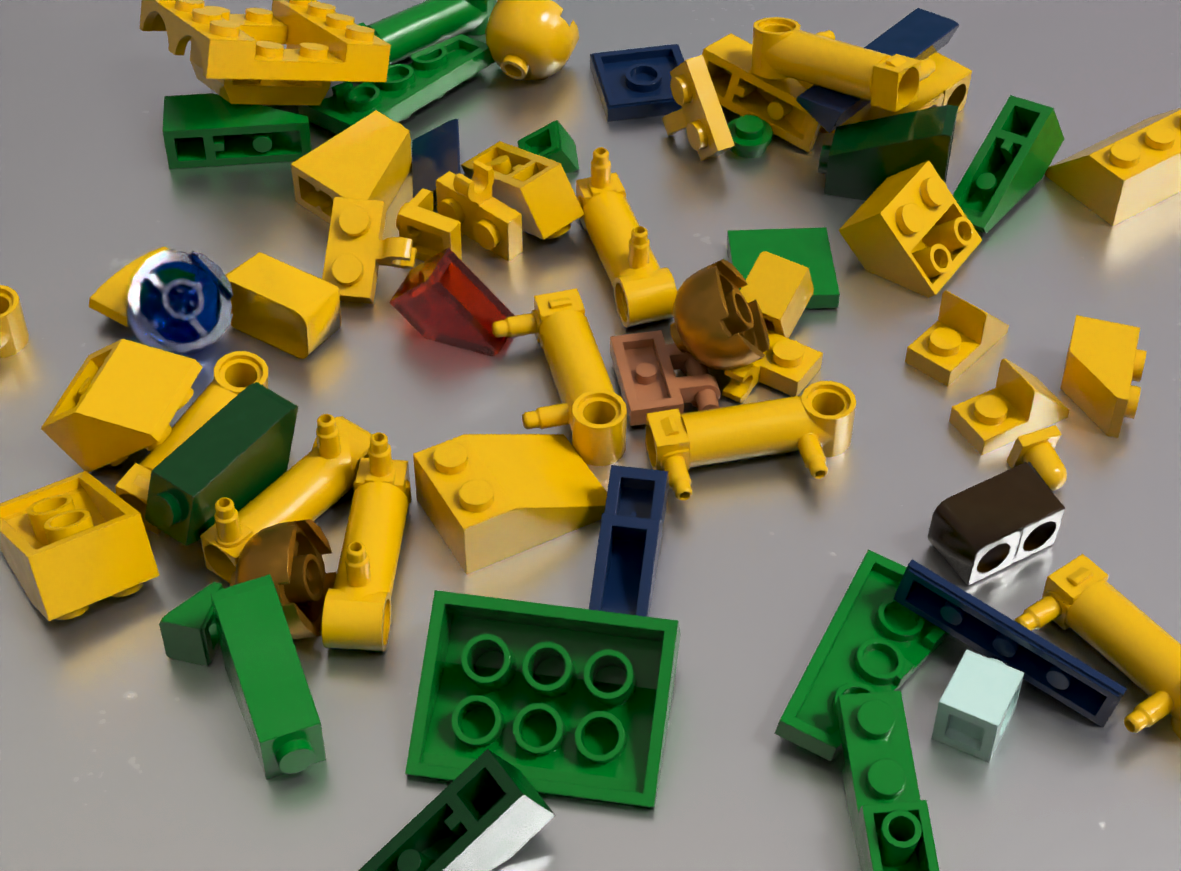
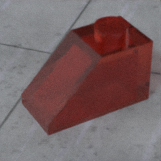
[389,247,515,357]

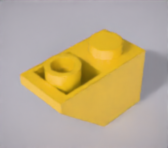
[1060,315,1147,438]

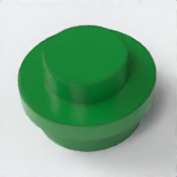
[727,115,773,158]

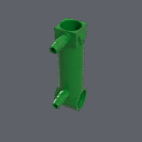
[357,0,497,65]

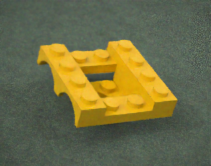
[139,0,391,105]

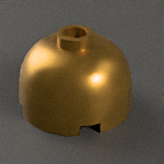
[670,259,770,371]
[230,519,337,639]

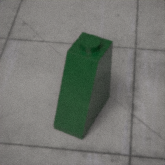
[818,105,958,201]
[145,382,298,546]

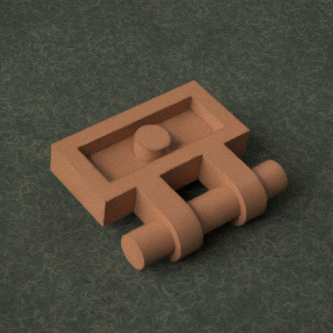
[610,330,721,426]

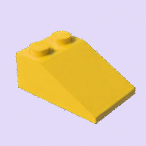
[413,434,607,575]
[0,471,160,621]

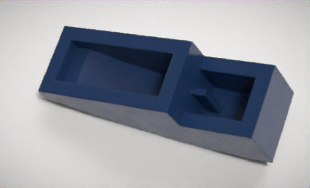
[589,465,669,617]

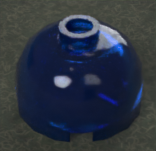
[124,249,233,356]

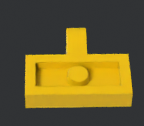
[662,55,735,162]
[436,160,523,261]
[322,197,417,304]
[722,329,823,403]

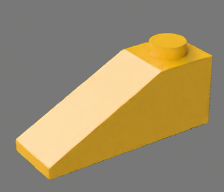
[702,33,821,152]
[461,141,584,240]

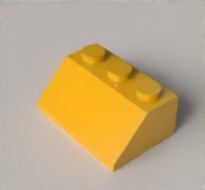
[1045,108,1181,226]

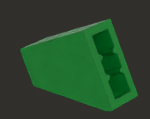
[210,574,326,780]

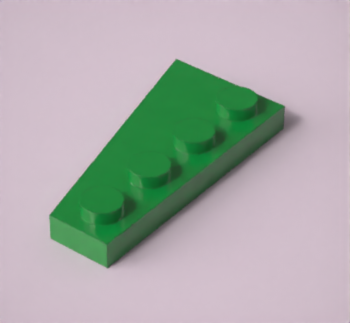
[297,34,495,134]
[774,549,950,761]

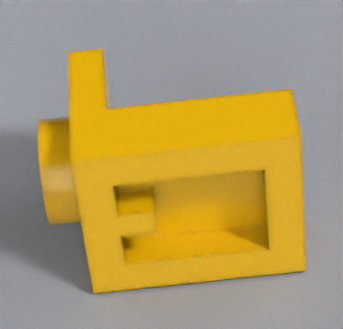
[396,188,462,272]

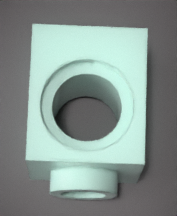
[931,649,1024,763]

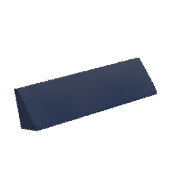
[796,8,959,133]
[893,559,1127,727]

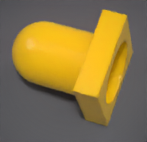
[1006,425,1067,491]

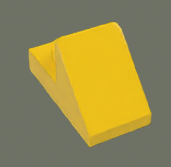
[905,290,1009,387]
[949,358,1070,456]

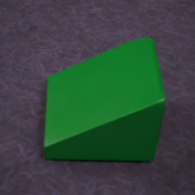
[517,120,579,173]
[159,582,223,667]

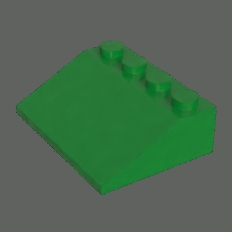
[405,590,681,809]

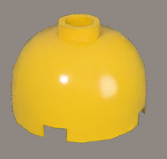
[485,0,580,80]

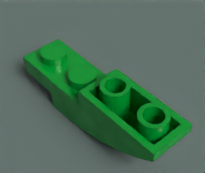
[836,690,939,871]

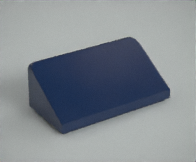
[412,119,461,206]

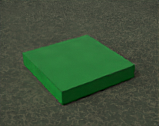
[727,227,840,309]

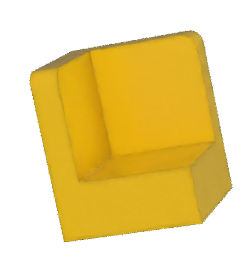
[740,251,814,338]

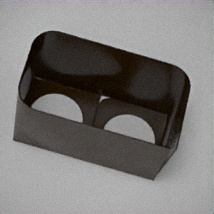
[928,462,1065,586]

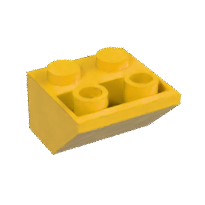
[838,160,982,298]
[41,339,203,473]

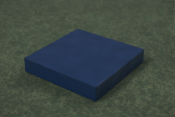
[590,44,684,122]

